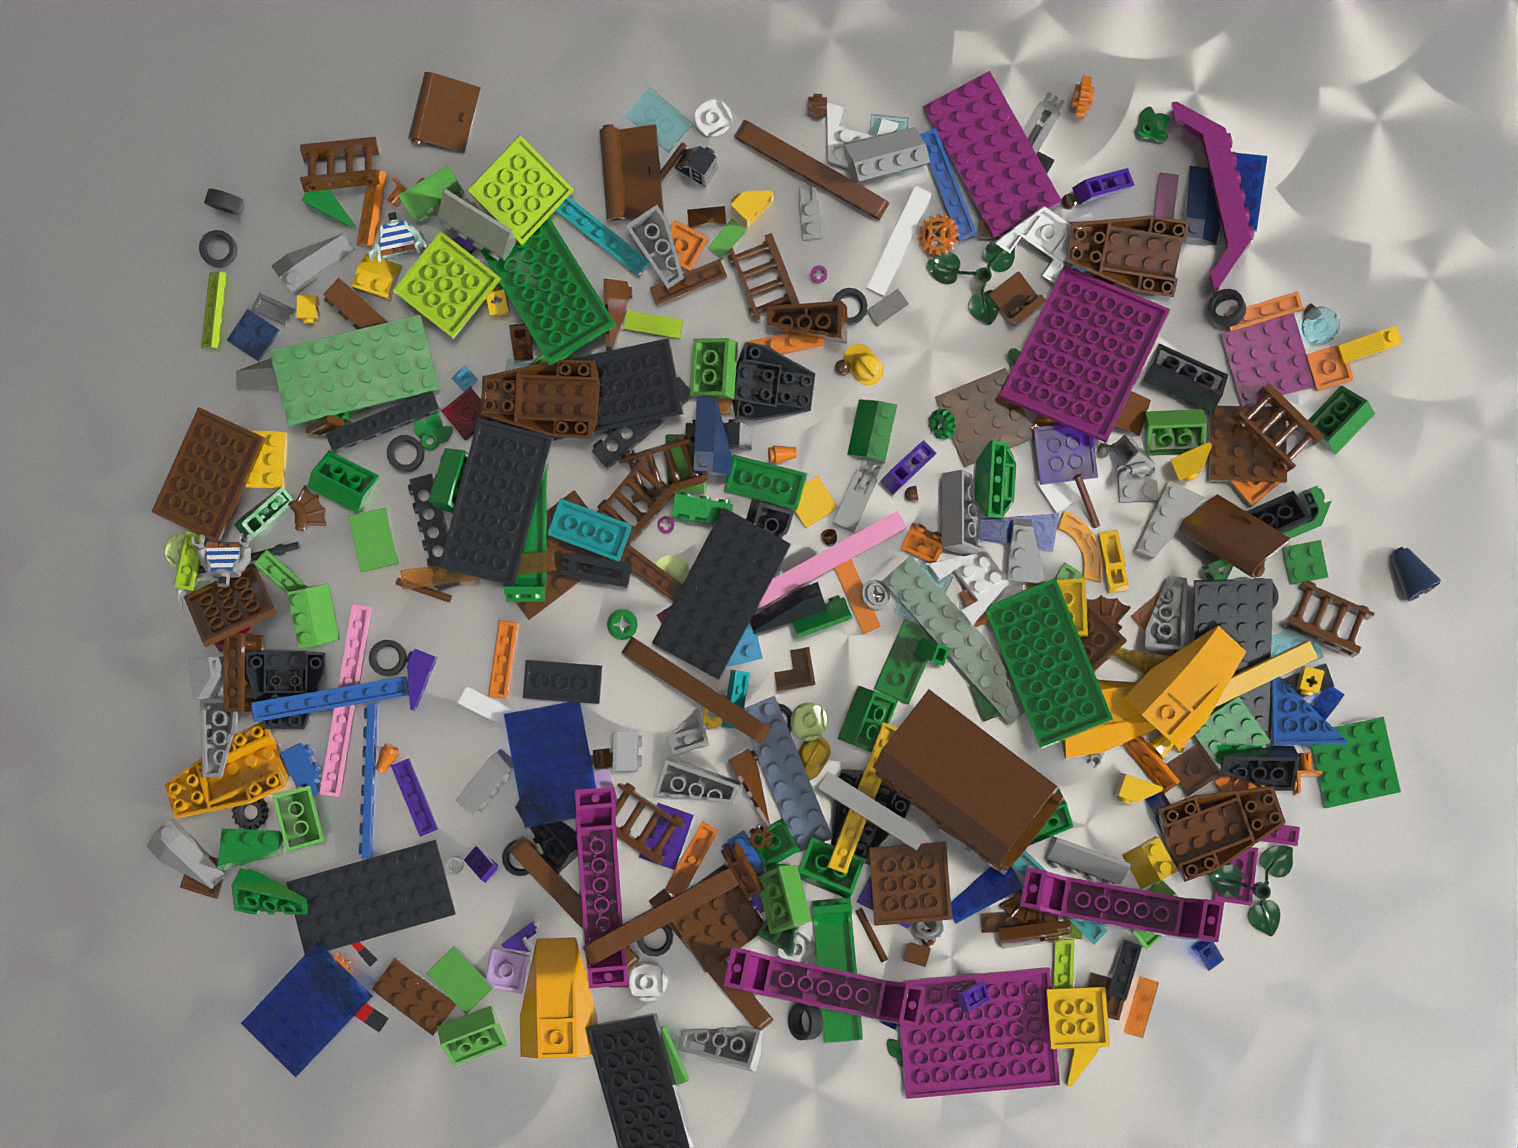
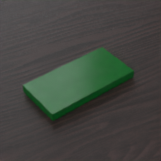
[724,454,807,511]
[874,619,935,704]

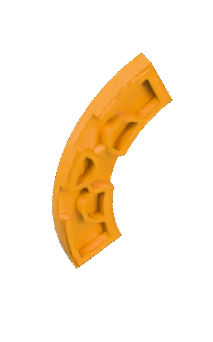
[1057,511,1103,583]

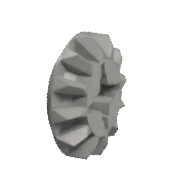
[861,580,890,610]
[912,921,944,942]

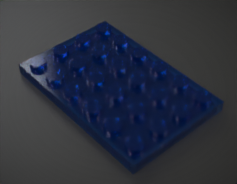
[504,702,596,828]
[241,942,373,1078]

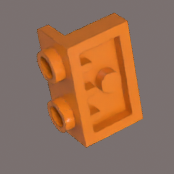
[901,523,943,563]

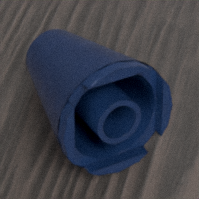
[1391,546,1442,602]

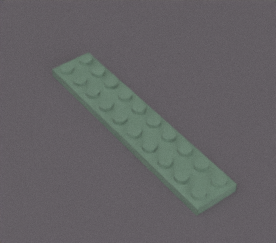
[882,555,1025,725]

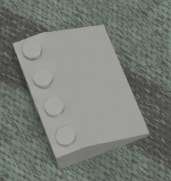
[438,189,517,261]

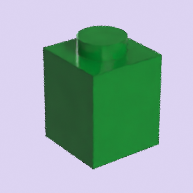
[915,638,950,666]

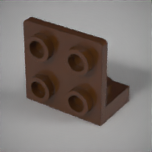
[989,271,1046,325]

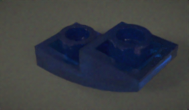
[1310,683,1345,720]

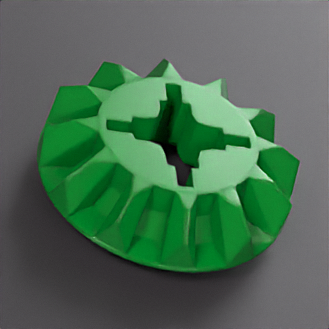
[928,409,956,439]
[607,609,638,640]

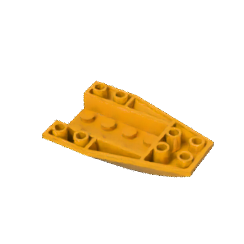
[1123,625,1246,749]
[1061,679,1156,759]
[165,722,288,819]
[520,937,597,1059]

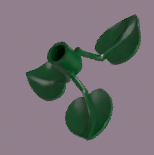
[928,241,1015,325]
[1209,845,1293,937]

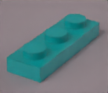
[722,670,750,729]

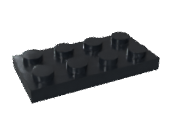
[523,660,603,704]

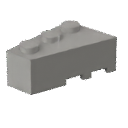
[455,748,518,815]

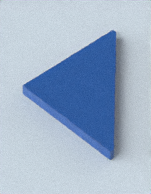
[1270,676,1348,745]

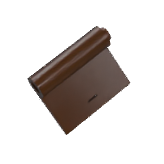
[408,72,481,153]

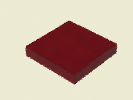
[441,387,493,441]

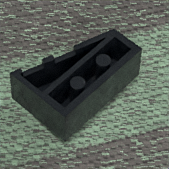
[674,146,718,188]
[685,419,752,450]

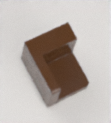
[902,942,931,967]

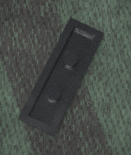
[1106,939,1142,1001]

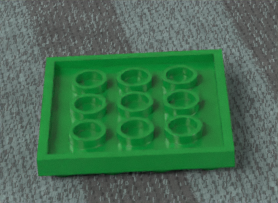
[1310,717,1401,808]

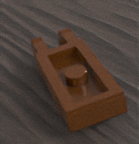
[723,843,765,898]

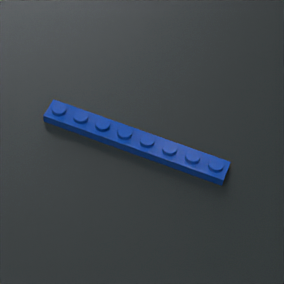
[251,676,409,722]
[359,703,378,859]

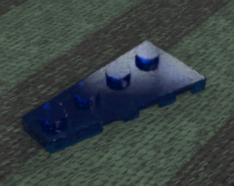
[1235,152,1268,232]
[977,513,1059,551]
[951,866,1023,924]

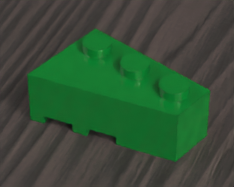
[672,492,733,526]
[217,828,283,871]

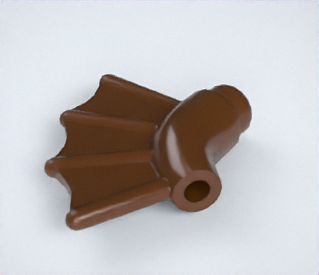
[289,485,327,531]
[1087,595,1131,632]
[999,890,1042,925]

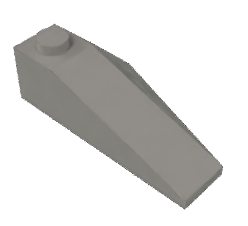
[272,234,355,296]
[678,1026,762,1073]

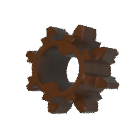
[808,93,827,118]
[590,748,613,769]
[748,824,773,850]

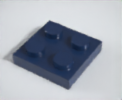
[226,309,280,362]

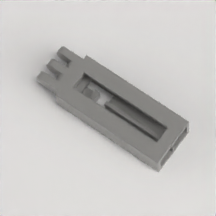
[1023,92,1065,154]
[832,459,881,533]

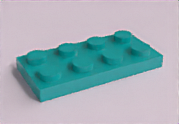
[547,498,633,562]

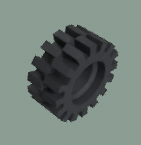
[231,798,269,829]

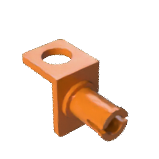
[386,177,425,207]
[1293,752,1322,796]

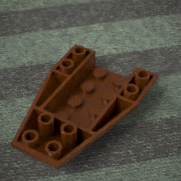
[1065,215,1189,297]
[480,360,600,439]
[1159,786,1286,882]

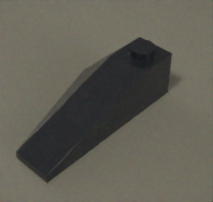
[746,499,794,538]
[750,582,827,634]
[1220,745,1300,791]
[515,795,578,873]

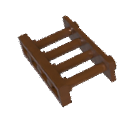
[300,137,380,192]
[727,233,800,323]
[1233,383,1324,472]
[619,434,708,503]
[597,457,680,546]
[1283,581,1375,658]
[223,634,264,712]
[616,782,686,864]

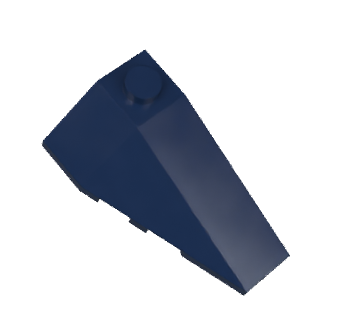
[1182,166,1220,246]
[692,397,732,476]

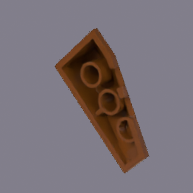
[603,279,633,351]
[728,748,770,827]

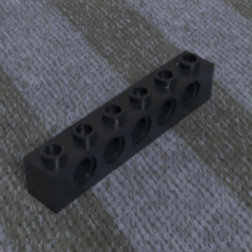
[592,376,694,470]
[325,391,442,454]
[408,473,462,591]

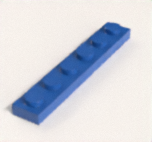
[920,128,977,241]

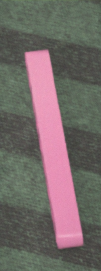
[757,511,907,610]

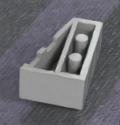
[1006,518,1045,583]

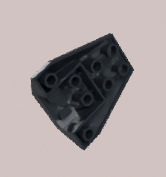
[732,342,816,421]
[246,650,325,729]
[831,769,912,859]

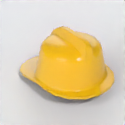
[843,344,884,386]
[798,737,831,780]

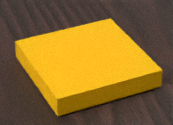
[794,476,838,529]

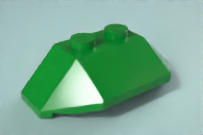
[975,440,1016,519]

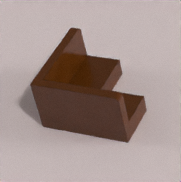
[774,647,816,691]

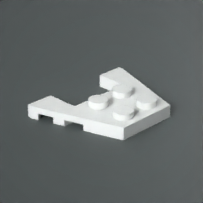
[827,102,899,169]
[995,205,1071,284]
[928,551,1009,627]

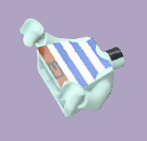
[368,212,427,262]

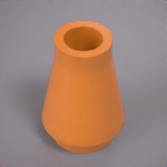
[768,445,797,464]
[375,743,399,773]

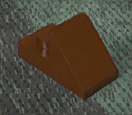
[509,323,533,360]

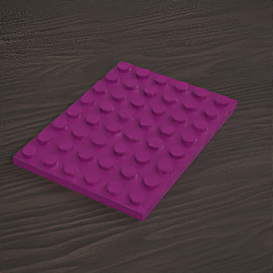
[1000,266,1170,443]
[896,967,1060,1099]

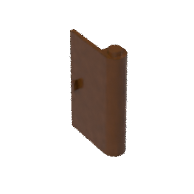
[599,124,664,221]
[1179,494,1290,579]

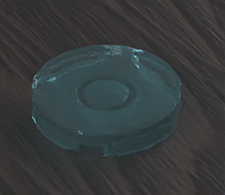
[1302,306,1340,345]

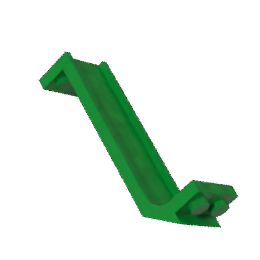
[504,463,549,602]
[1202,486,1332,580]
[812,897,863,1044]

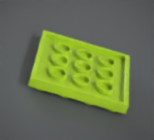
[466,135,574,245]
[393,231,501,339]

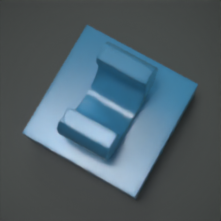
[451,366,478,392]

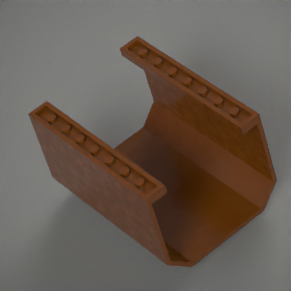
[873,689,1065,871]

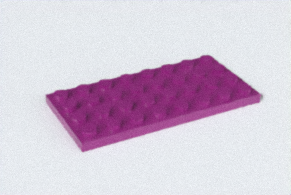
[923,71,1062,239]

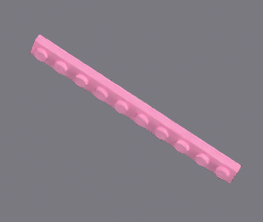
[319,604,372,797]

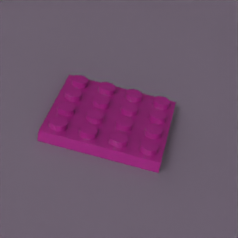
[1220,313,1315,406]

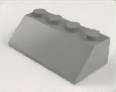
[843,127,930,183]
[1045,836,1131,885]

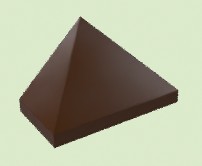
[687,206,727,229]

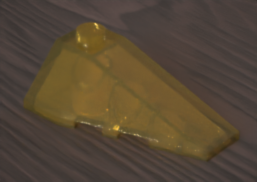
[1112,648,1170,675]

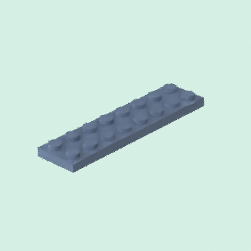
[743,695,833,853]

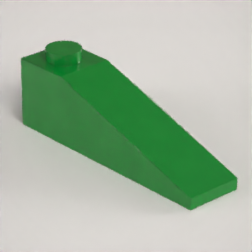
[231,868,308,915]

